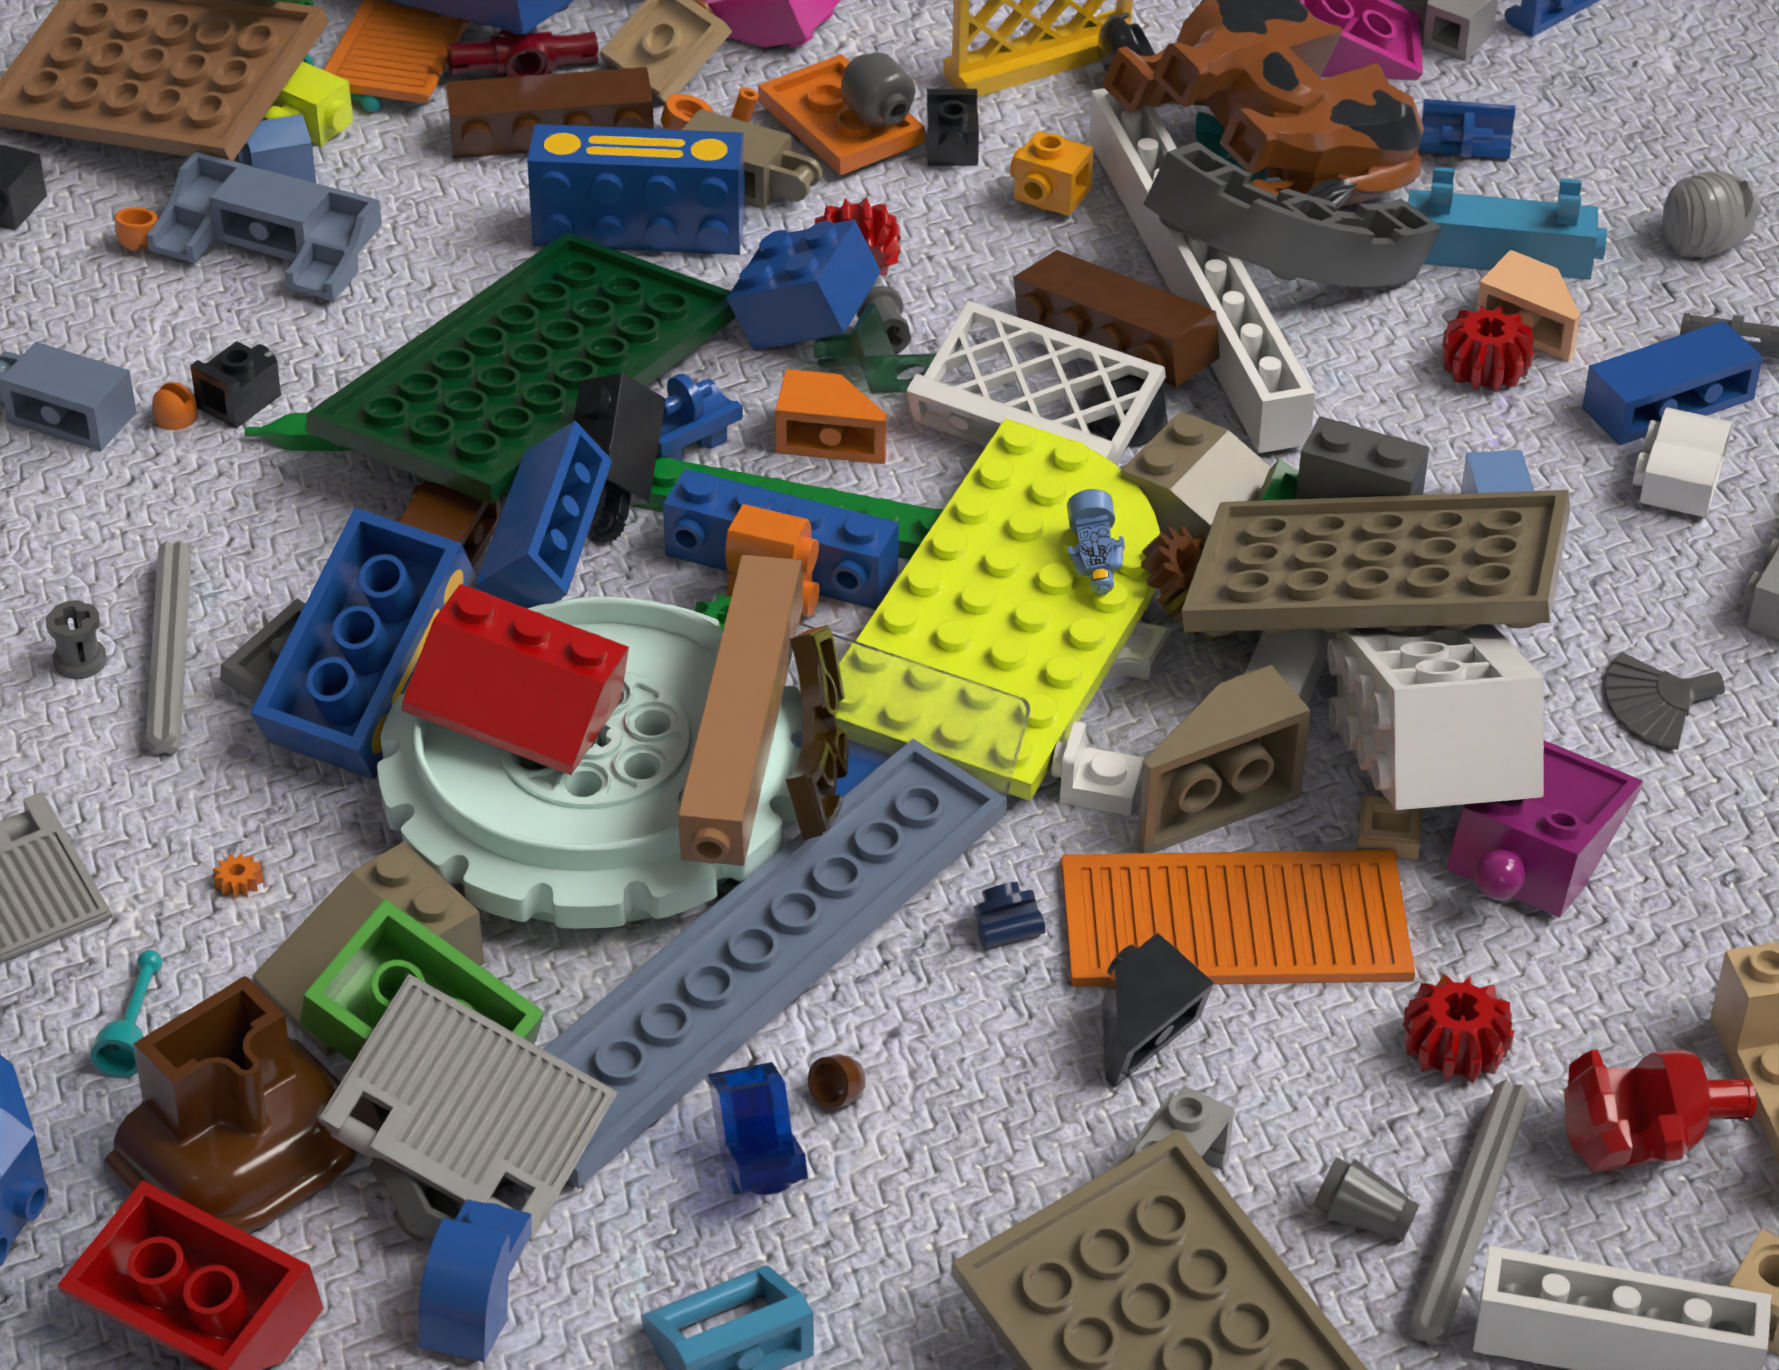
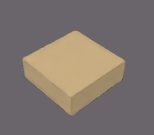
[1357,795,1423,860]

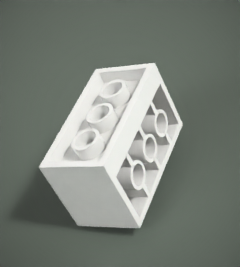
[1327,624,1544,810]

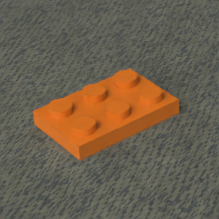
[758,54,925,176]

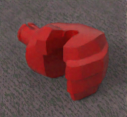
[1564,1049,1757,1173]

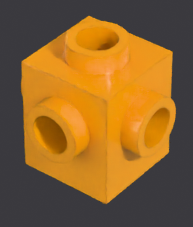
[1010,131,1094,217]

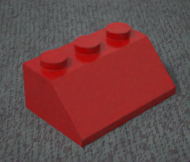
[401,584,629,775]
[57,1180,324,1370]

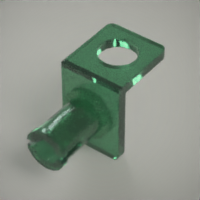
[814,304,937,393]

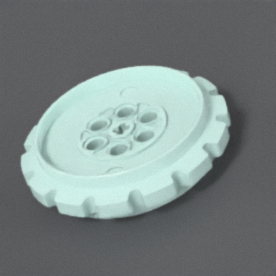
[377,597,803,929]

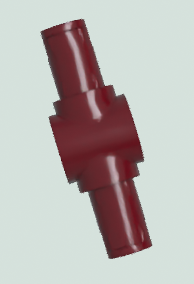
[447,29,599,77]

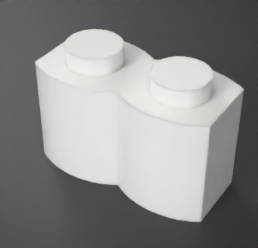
[1633,407,1732,517]

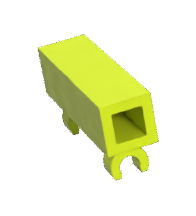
[261,61,353,146]

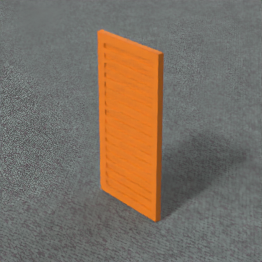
[1059,850,1415,987]

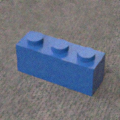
[1582,321,1763,446]

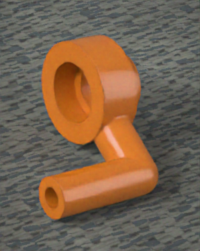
[661,88,759,130]

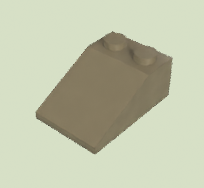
[1121,411,1271,540]
[1137,665,1311,853]
[252,842,484,1057]

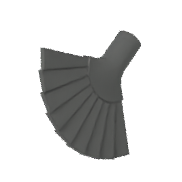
[1605,652,1725,750]

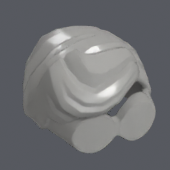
[1662,171,1762,258]

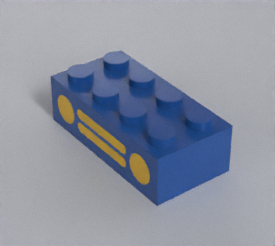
[527,124,745,255]
[250,508,476,780]

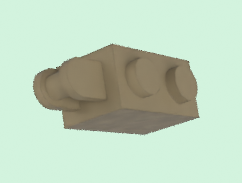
[682,109,823,209]

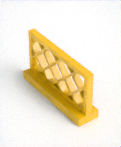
[943,0,1132,97]

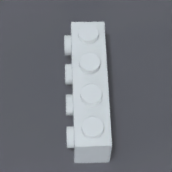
[1472,1245,1772,1370]

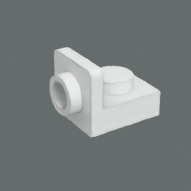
[1051,721,1144,816]

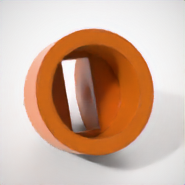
[115,207,158,251]
[152,382,198,430]

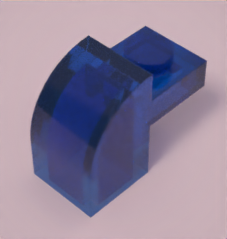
[708,1062,808,1195]

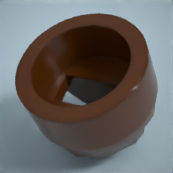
[808,1054,866,1109]

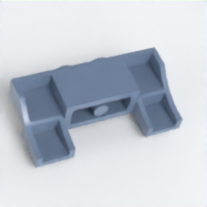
[146,151,382,301]

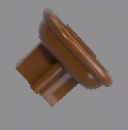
[104,976,358,1233]

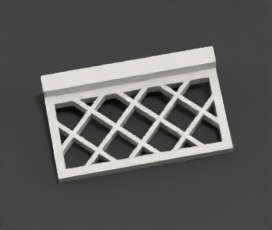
[906,301,1166,467]

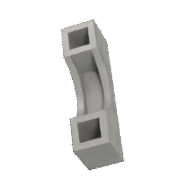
[1391,0,1498,61]

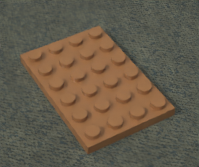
[0,0,329,161]

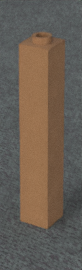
[678,555,803,866]

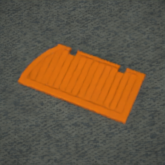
[324,0,470,103]

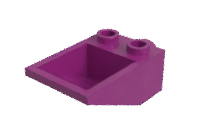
[1446,740,1643,917]

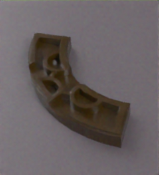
[786,625,849,840]

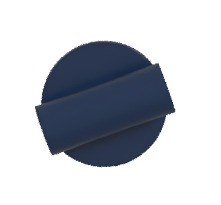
[973,881,1045,949]

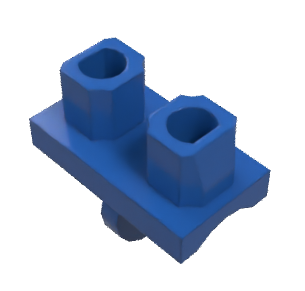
[1418,99,1516,159]
[657,373,743,461]

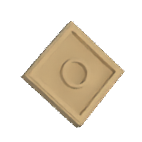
[599,0,732,104]

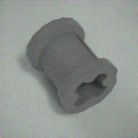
[856,286,911,357]
[46,600,107,679]

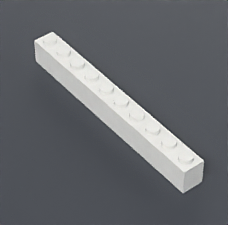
[1089,88,1315,453]

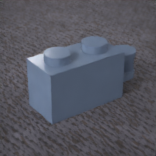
[0,342,137,451]

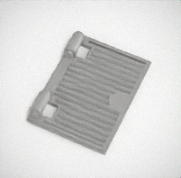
[0,793,113,963]
[318,974,618,1242]

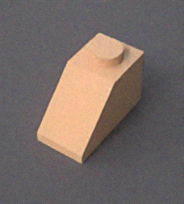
[1476,250,1580,362]

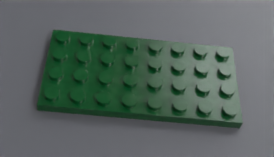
[307,232,737,505]

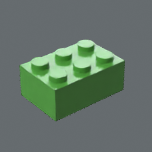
[300,898,545,1062]

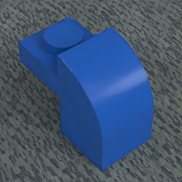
[418,1199,532,1362]

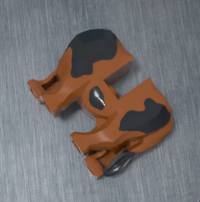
[1103,0,1424,210]

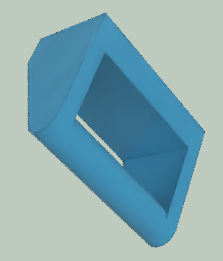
[641,1265,814,1370]

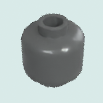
[840,52,916,129]

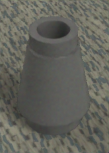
[1314,1157,1420,1241]

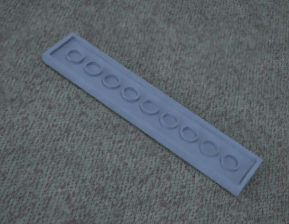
[543,738,1007,1188]

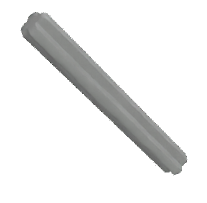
[146,541,191,756]
[1409,1080,1529,1346]

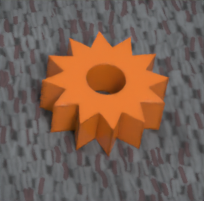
[212,852,264,899]

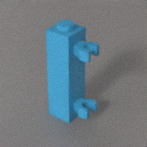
[1408,167,1607,280]

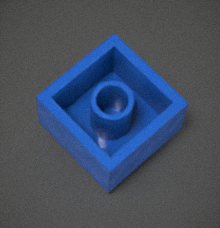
[726,219,881,350]

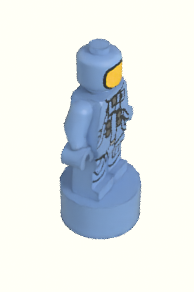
[1066,489,1126,595]

